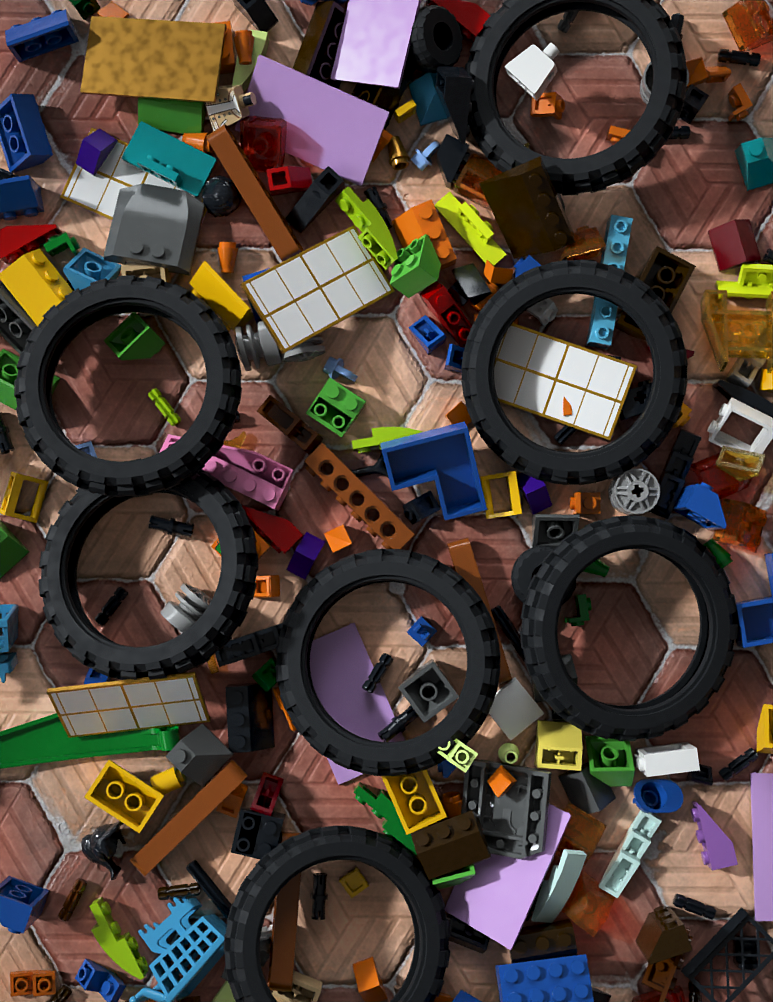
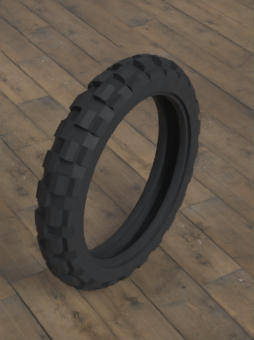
[465,0,687,195]
[461,260,688,485]
[14,275,242,498]
[38,458,259,680]
[520,515,738,741]
[275,549,500,776]
[224,826,451,1002]

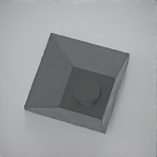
[398,659,459,723]
[166,724,234,787]

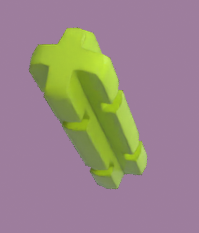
[148,388,181,426]

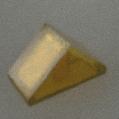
[716,446,766,481]

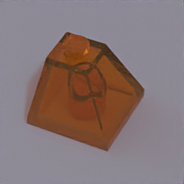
[558,226,606,261]
[561,870,615,937]

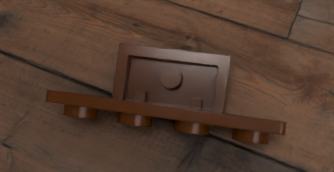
[641,928,693,1002]

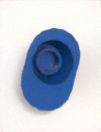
[633,779,683,814]

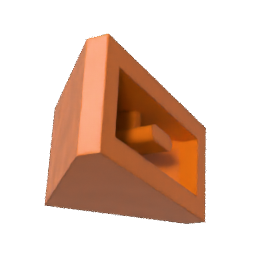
[352,957,388,1002]

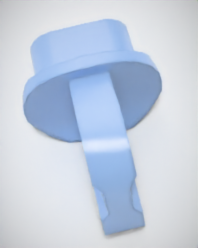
[411,141,441,171]
[323,357,358,382]

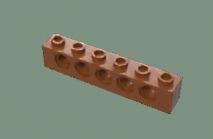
[304,443,415,549]

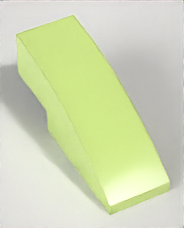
[232,29,270,92]

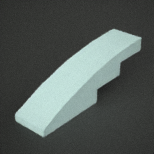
[598,810,662,898]
[531,849,587,923]

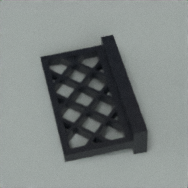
[681,907,773,1002]

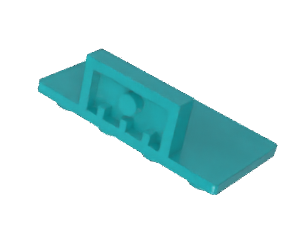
[122,121,217,197]

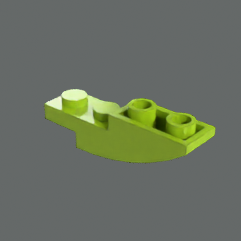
[335,186,398,270]
[352,427,422,454]
[89,897,148,980]

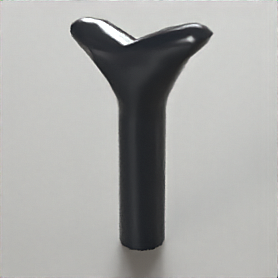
[350,453,389,478]

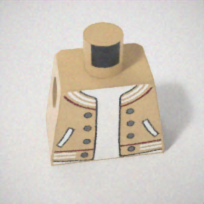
[205,85,256,131]

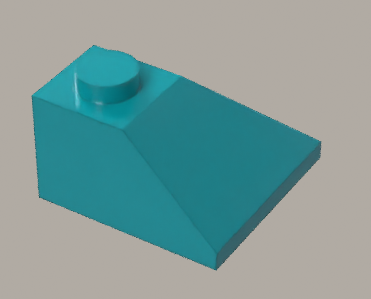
[735,137,773,191]

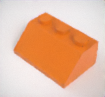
[392,199,457,270]

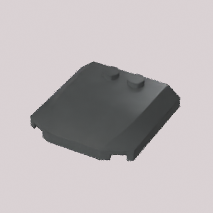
[103,183,205,276]
[461,759,552,859]

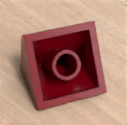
[708,219,761,272]

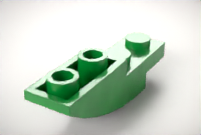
[354,782,417,855]

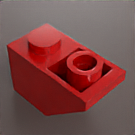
[266,166,312,196]

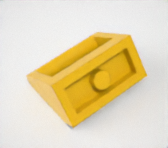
[0,471,49,523]
[480,471,522,519]

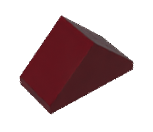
[250,772,284,816]

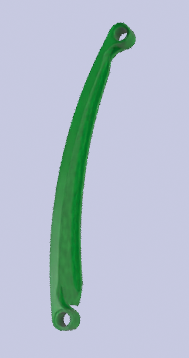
[0,713,180,769]

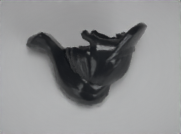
[81,821,126,880]

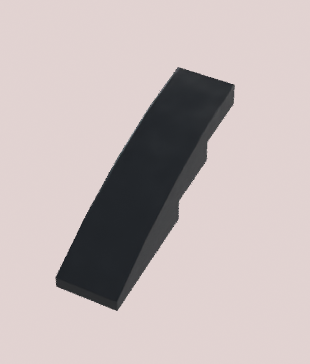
[712,380,773,418]
[648,428,702,519]
[215,623,283,667]

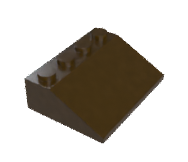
[479,156,575,259]

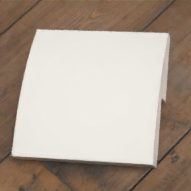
[489,677,544,741]

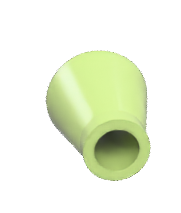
[498,743,520,764]

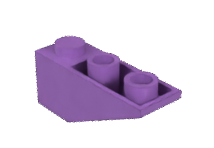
[691,801,738,871]

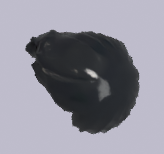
[202,175,242,217]

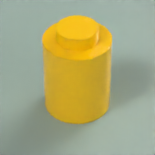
[150,766,185,795]

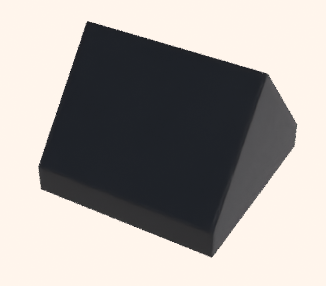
[686,764,713,786]

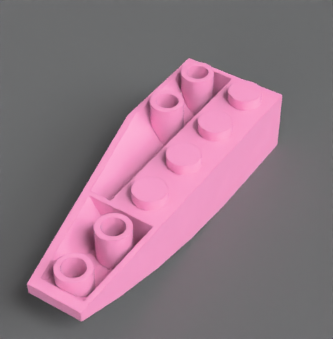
[159,434,294,511]

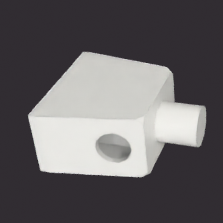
[505,43,560,101]

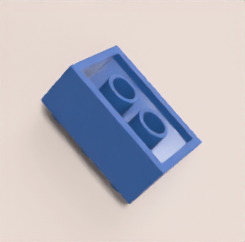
[5,9,79,62]
[0,94,53,173]
[0,175,44,220]
[673,482,727,530]
[0,876,50,934]

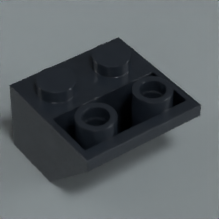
[231,808,286,859]

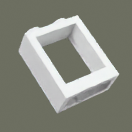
[707,397,773,464]
[633,742,700,777]

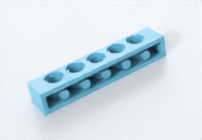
[586,215,633,349]

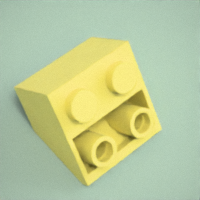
[534,720,583,771]

